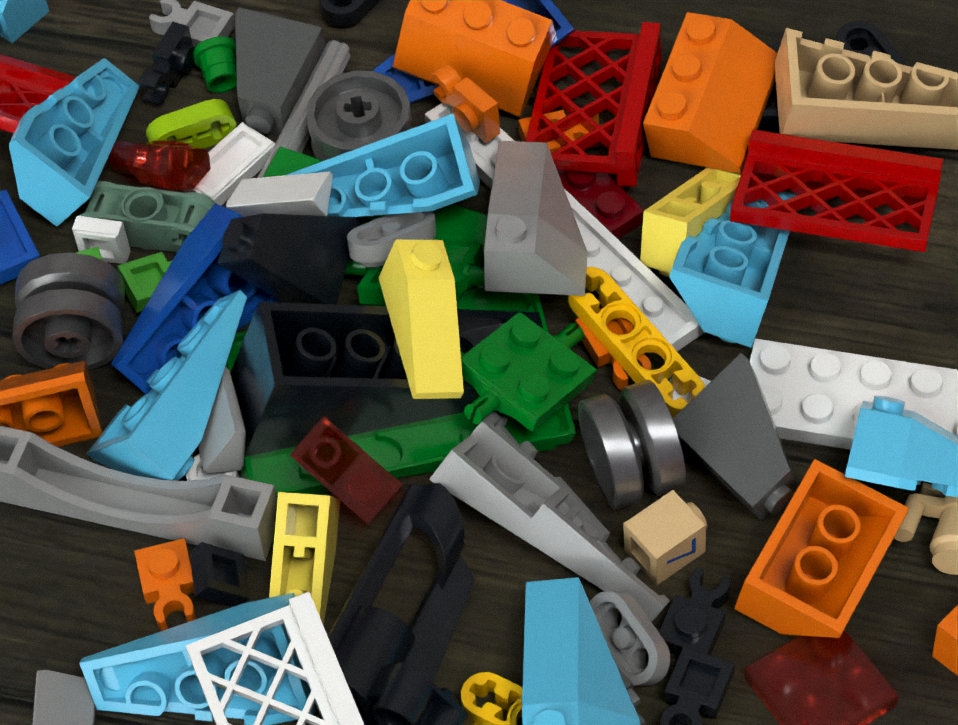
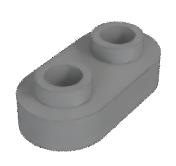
[347,211,437,267]
[590,591,670,686]

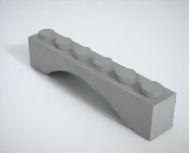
[0,426,277,561]

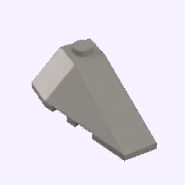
[484,141,588,296]

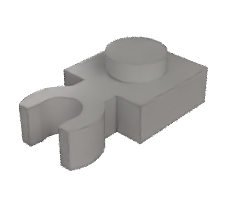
[149,0,235,47]

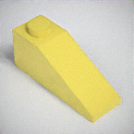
[640,167,742,277]
[378,239,464,399]
[269,492,340,625]

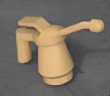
[894,483,958,575]

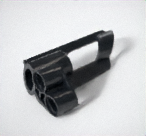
[328,483,475,725]

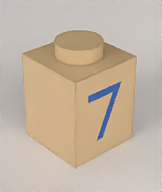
[623,490,707,586]

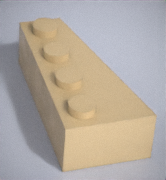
[774,28,958,150]

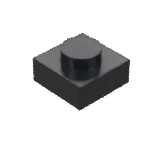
[190,542,250,607]

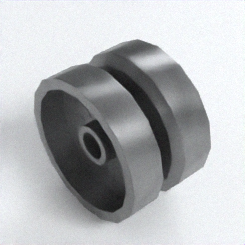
[306,71,412,161]
[12,252,125,370]
[578,379,686,510]

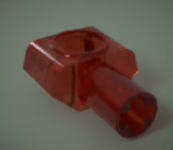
[109,140,211,190]

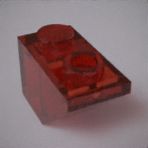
[290,416,406,526]

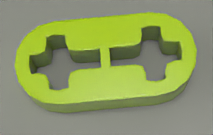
[146,99,237,160]

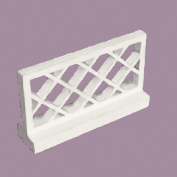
[185,592,364,725]

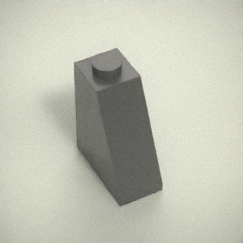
[235,7,325,136]
[672,353,798,521]

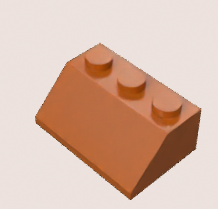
[392,0,556,119]
[643,12,777,174]
[0,361,103,447]
[734,459,910,638]

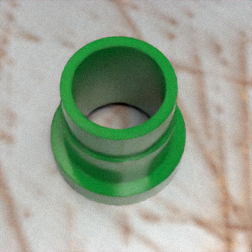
[193,36,237,93]

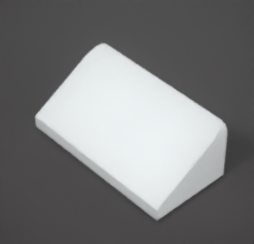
[226,172,333,217]

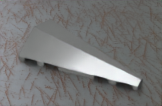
[429,411,669,621]

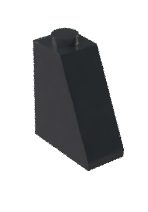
[217,213,360,305]

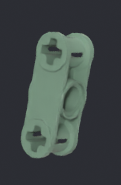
[79,181,217,252]

